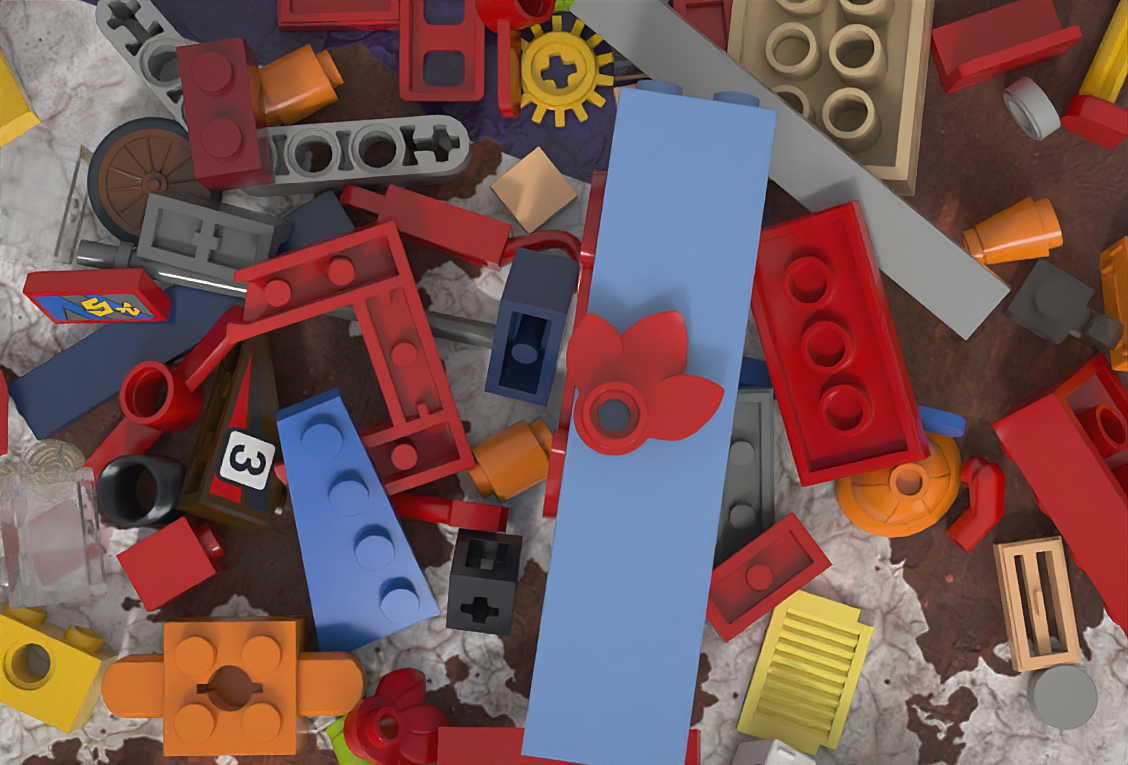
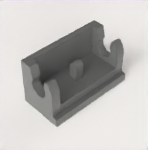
[136,189,293,286]

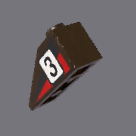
[175,332,287,533]

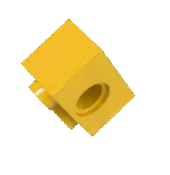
[0,598,119,733]

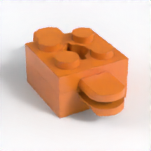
[101,615,368,756]

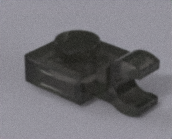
[1002,257,1124,354]

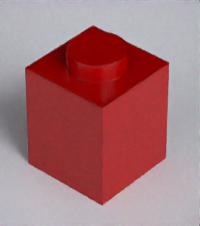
[116,515,229,612]

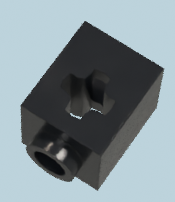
[446,528,523,637]

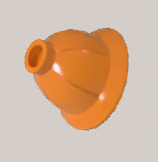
[835,431,962,538]

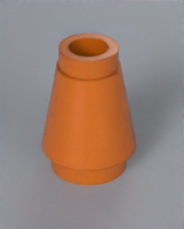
[961,196,1063,265]

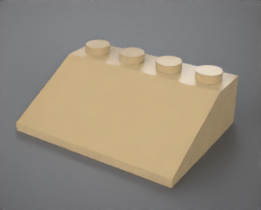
[727,0,935,196]

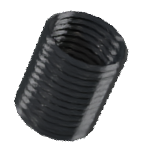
[96,455,188,527]

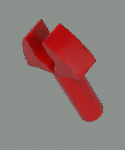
[390,492,509,533]

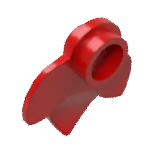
[566,310,725,456]
[343,667,452,765]

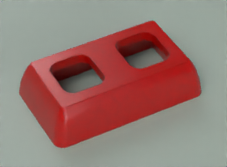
[399,0,485,102]

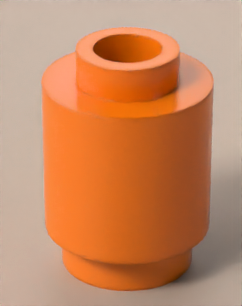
[259,43,344,127]
[466,417,553,504]

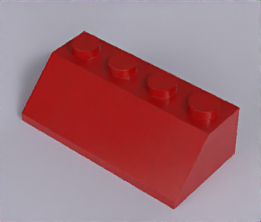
[992,351,1128,638]

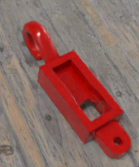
[338,184,582,295]

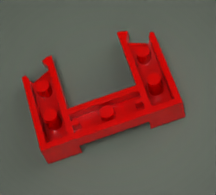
[226,216,476,496]

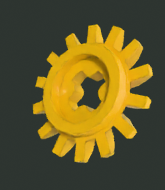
[521,16,614,127]

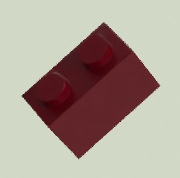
[176,37,275,193]

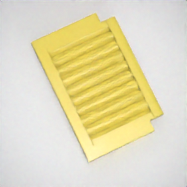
[735,590,874,757]

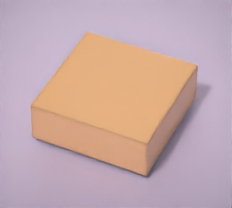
[490,147,578,234]

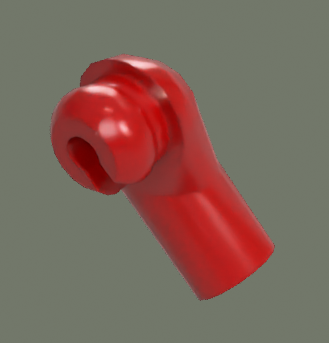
[945,455,1006,554]

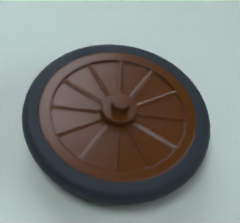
[87,117,223,248]

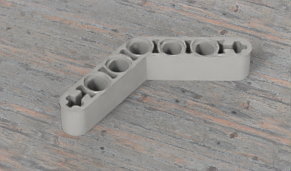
[95,0,473,197]

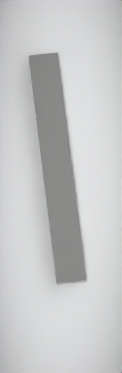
[568,0,1012,340]

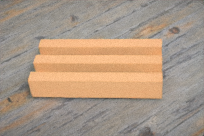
[993,535,1082,672]

